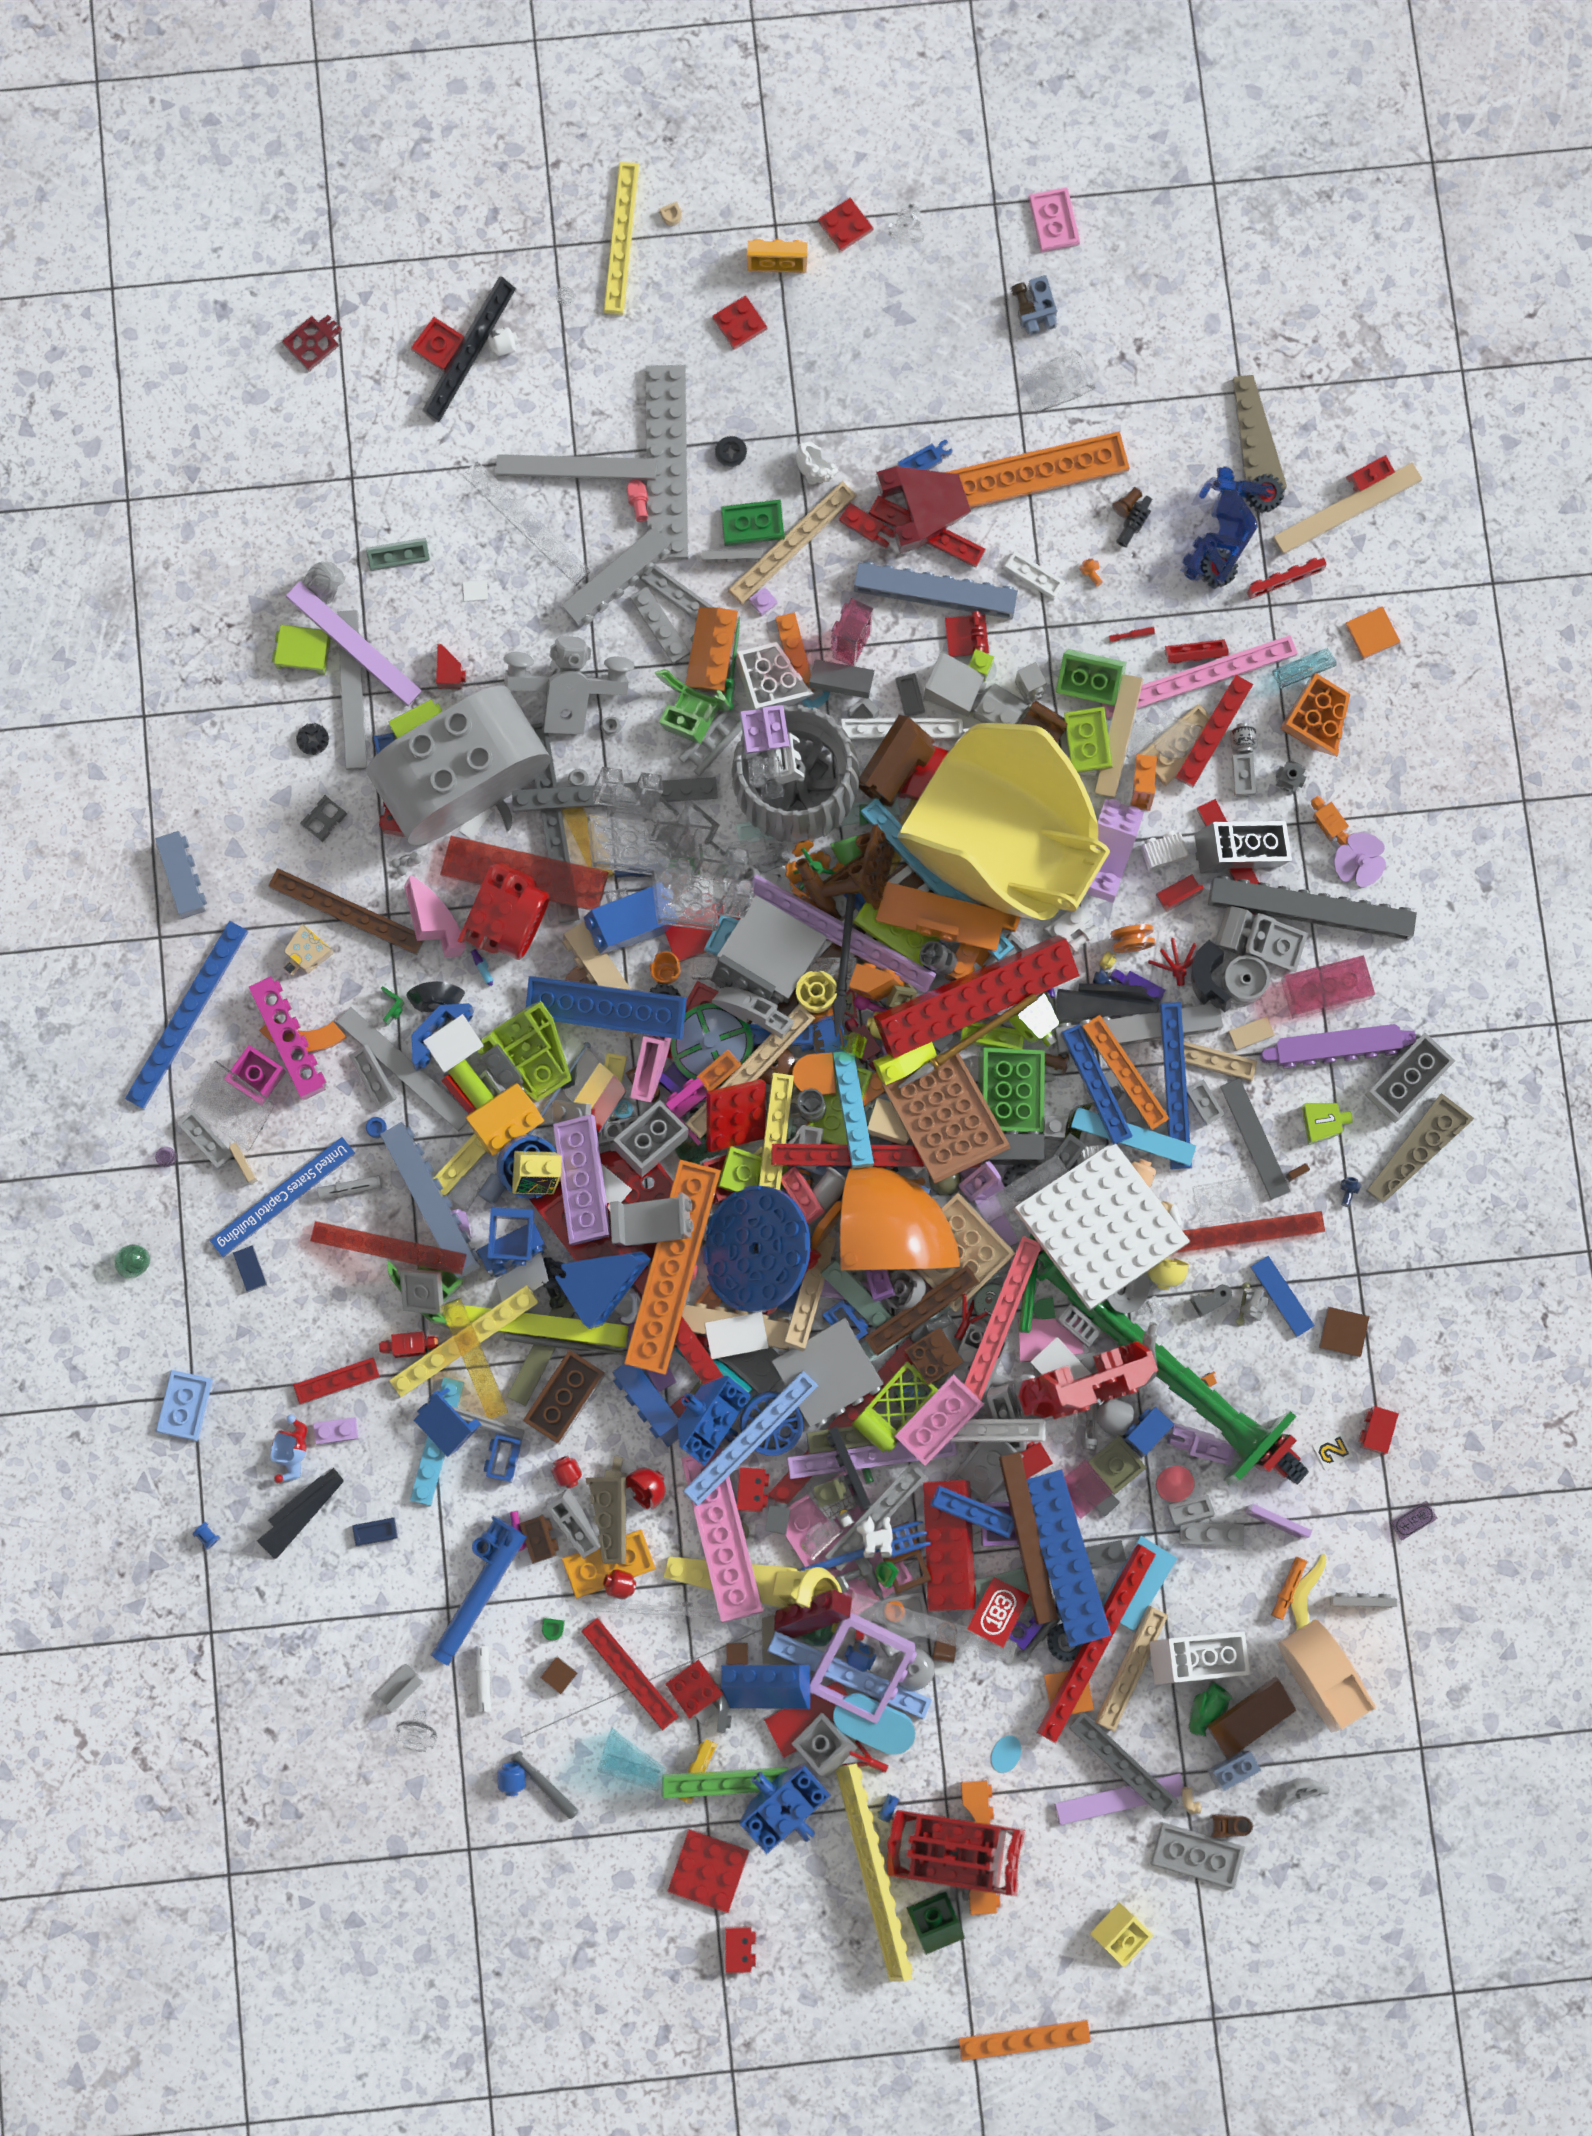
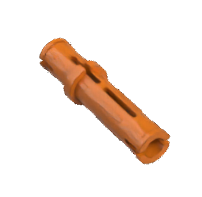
[1271,1556,1308,1620]

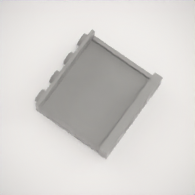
[717,895,827,1003]
[772,1317,884,1427]

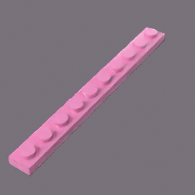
[1100,635,1298,720]

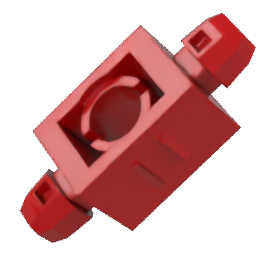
[379,1331,439,1358]

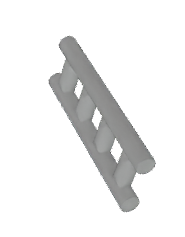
[678,699,742,776]

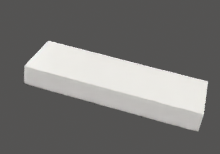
[1003,550,1065,600]

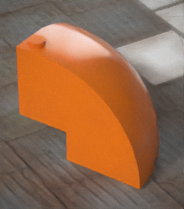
[840,1166,960,1270]

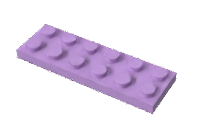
[553,1114,611,1245]

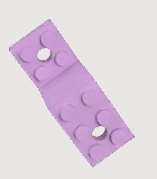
[1086,798,1144,903]

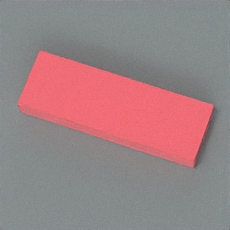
[781,1166,825,1224]

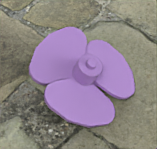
[1334,832,1386,887]

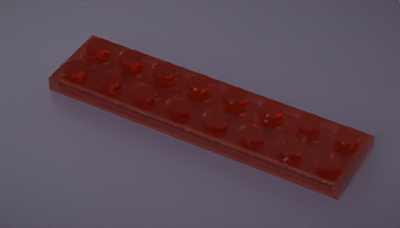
[440,835,609,911]

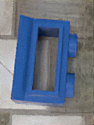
[822,1300,868,1341]

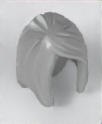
[304,561,345,603]

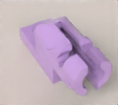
[1167,1423,1235,1466]

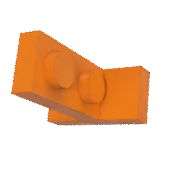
[1130,754,1157,811]

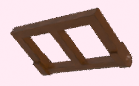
[882,1521,932,1595]

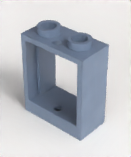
[1207,1750,1261,1791]

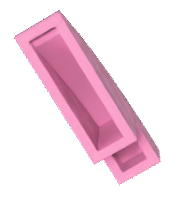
[404,876,466,957]
[630,1035,671,1102]

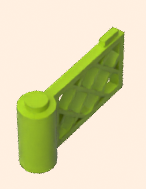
[852,1362,938,1453]

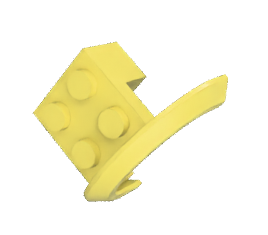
[773,1567,842,1633]

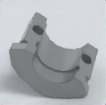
[1241,1288,1269,1321]

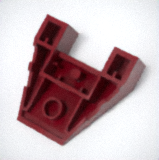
[876,466,971,554]

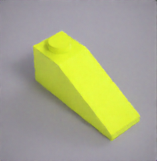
[873,1042,937,1085]

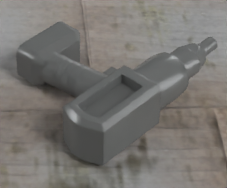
[835,1557,884,1602]

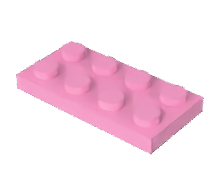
[895,1374,984,1466]

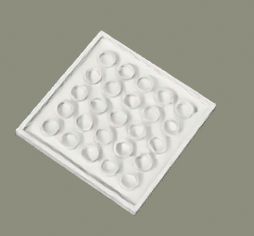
[1014,1143,1190,1311]

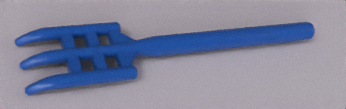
[800,1521,931,1571]

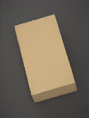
[1228,1016,1275,1051]
[229,1142,258,1184]

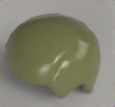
[929,1173,961,1195]

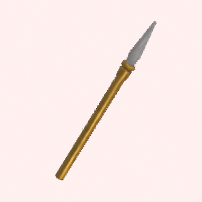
[898,993,1038,1088]

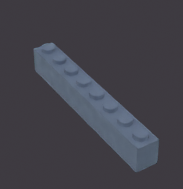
[854,561,1018,619]
[380,1122,481,1279]

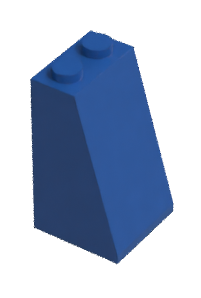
[583,883,678,954]

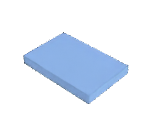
[156,1370,213,1441]

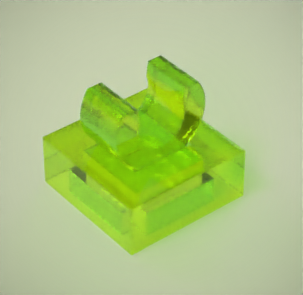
[840,1032,867,1059]

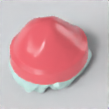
[1155,1465,1195,1504]

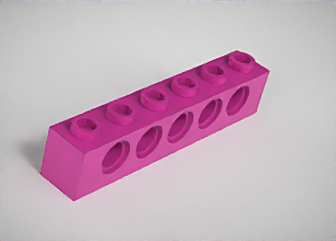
[249,976,327,1101]

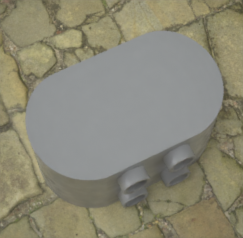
[366,685,551,845]

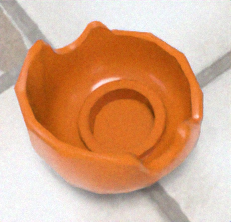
[650,951,681,985]

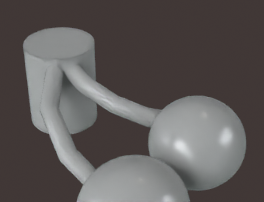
[391,852,422,876]

